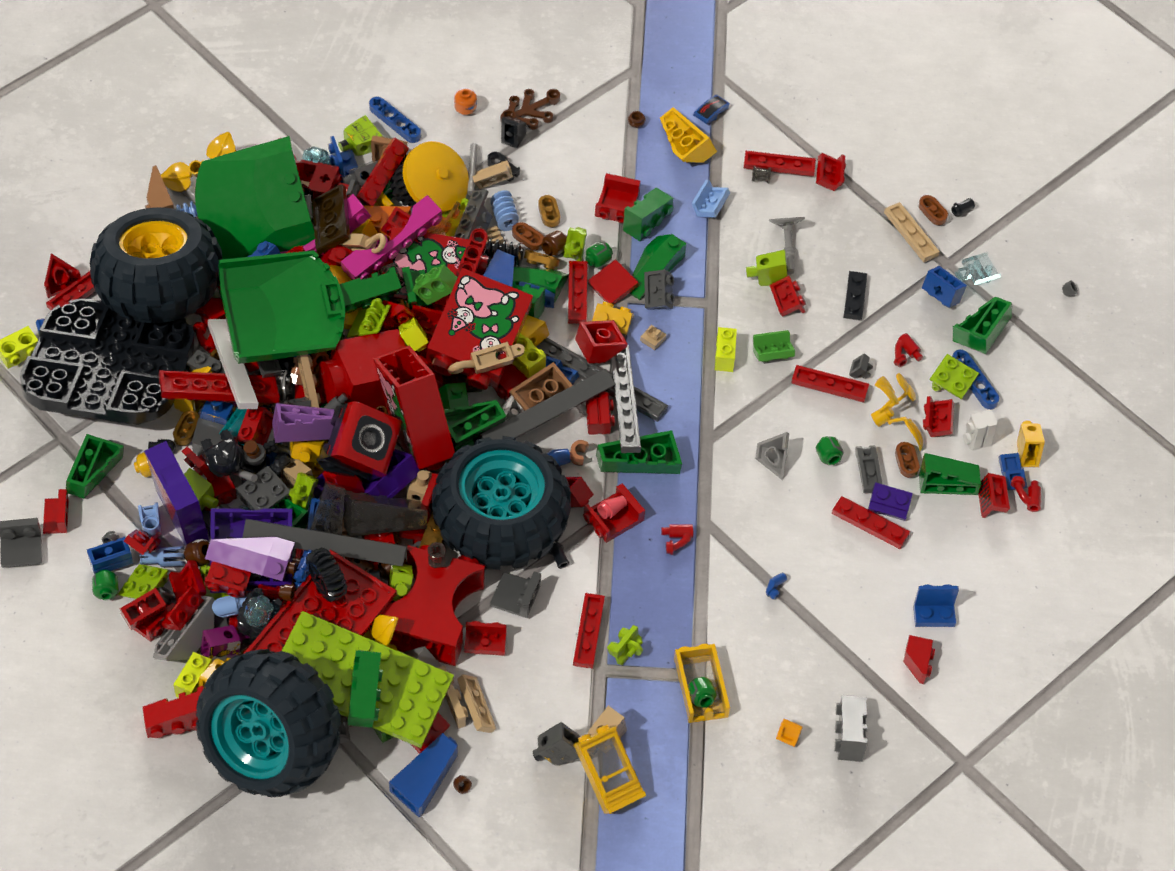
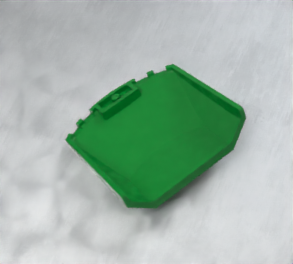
[195,136,315,259]
[219,250,345,364]

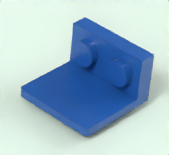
[328,136,362,183]
[913,584,959,627]

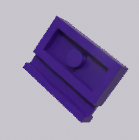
[868,482,913,521]

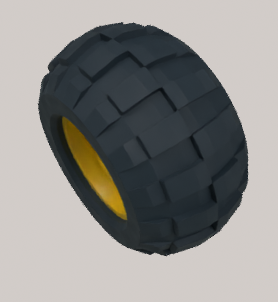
[90,207,223,323]

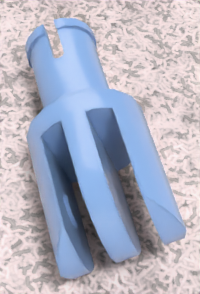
[140,546,185,567]
[212,596,259,617]

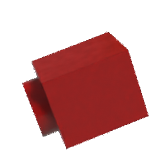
[319,329,406,413]

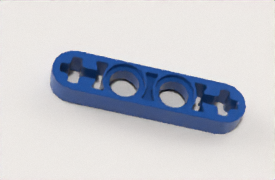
[369,96,421,143]
[952,349,999,410]

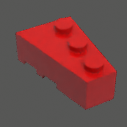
[142,686,203,738]

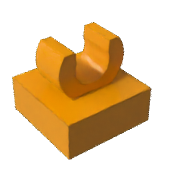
[776,719,803,747]

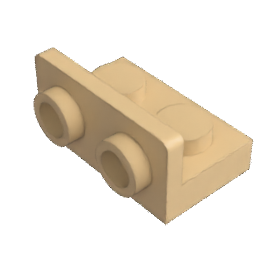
[472,161,513,189]

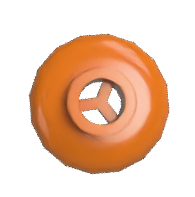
[454,89,477,115]

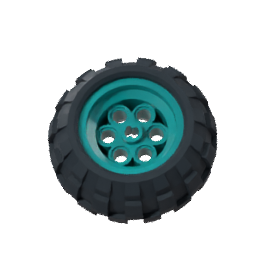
[432,436,571,570]
[196,649,341,797]

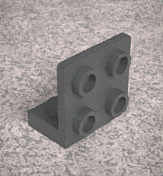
[236,466,290,510]
[0,518,42,568]
[490,571,541,618]

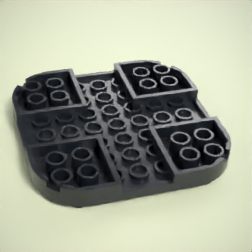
[20,299,195,425]

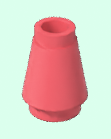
[597,496,627,519]

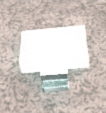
[954,252,1001,285]

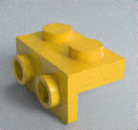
[592,301,634,335]

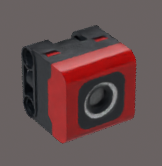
[318,402,403,482]

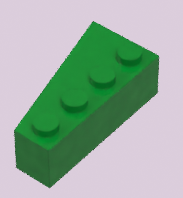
[596,430,682,474]

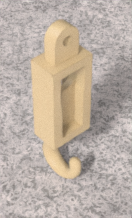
[339,233,386,254]
[448,342,525,374]

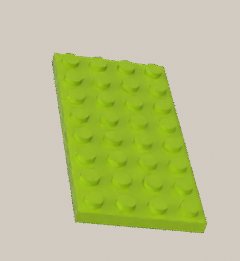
[282,611,454,748]

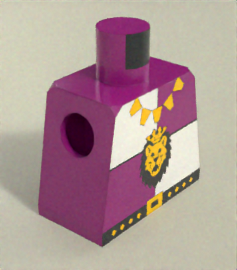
[200,625,250,662]

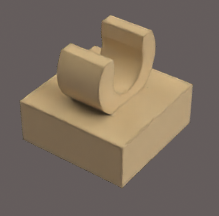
[640,325,666,350]

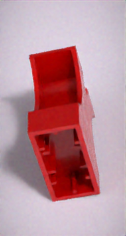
[381,545,485,667]

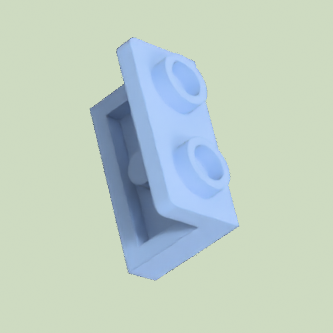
[692,180,730,218]

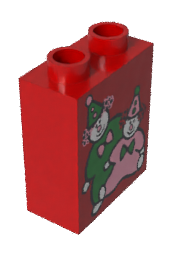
[382,227,489,312]
[426,268,533,390]
[374,345,455,470]

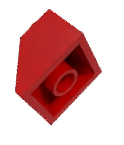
[575,320,628,364]

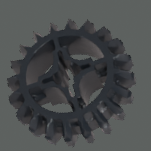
[306,547,347,602]

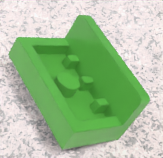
[753,330,795,362]

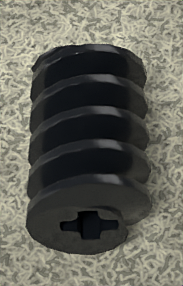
[485,238,524,266]

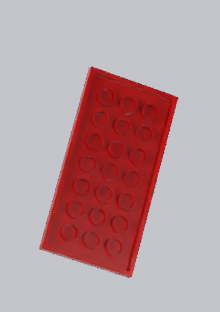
[243,550,397,654]

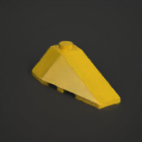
[660,107,717,163]

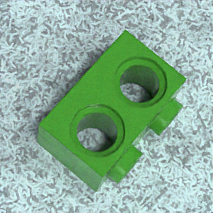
[413,264,458,305]

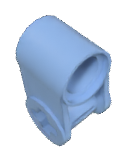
[138,502,162,539]

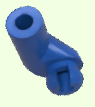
[766,573,787,600]

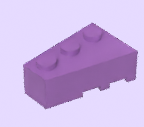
[272,403,334,443]

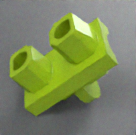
[563,227,587,261]
[289,472,318,510]
[607,625,643,665]

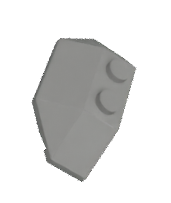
[153,596,215,661]

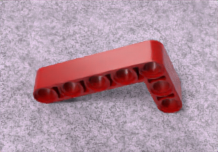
[446,228,488,303]

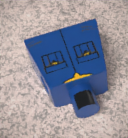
[200,400,236,425]

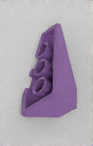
[205,537,295,581]

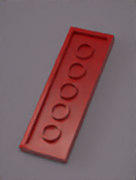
[159,370,280,404]

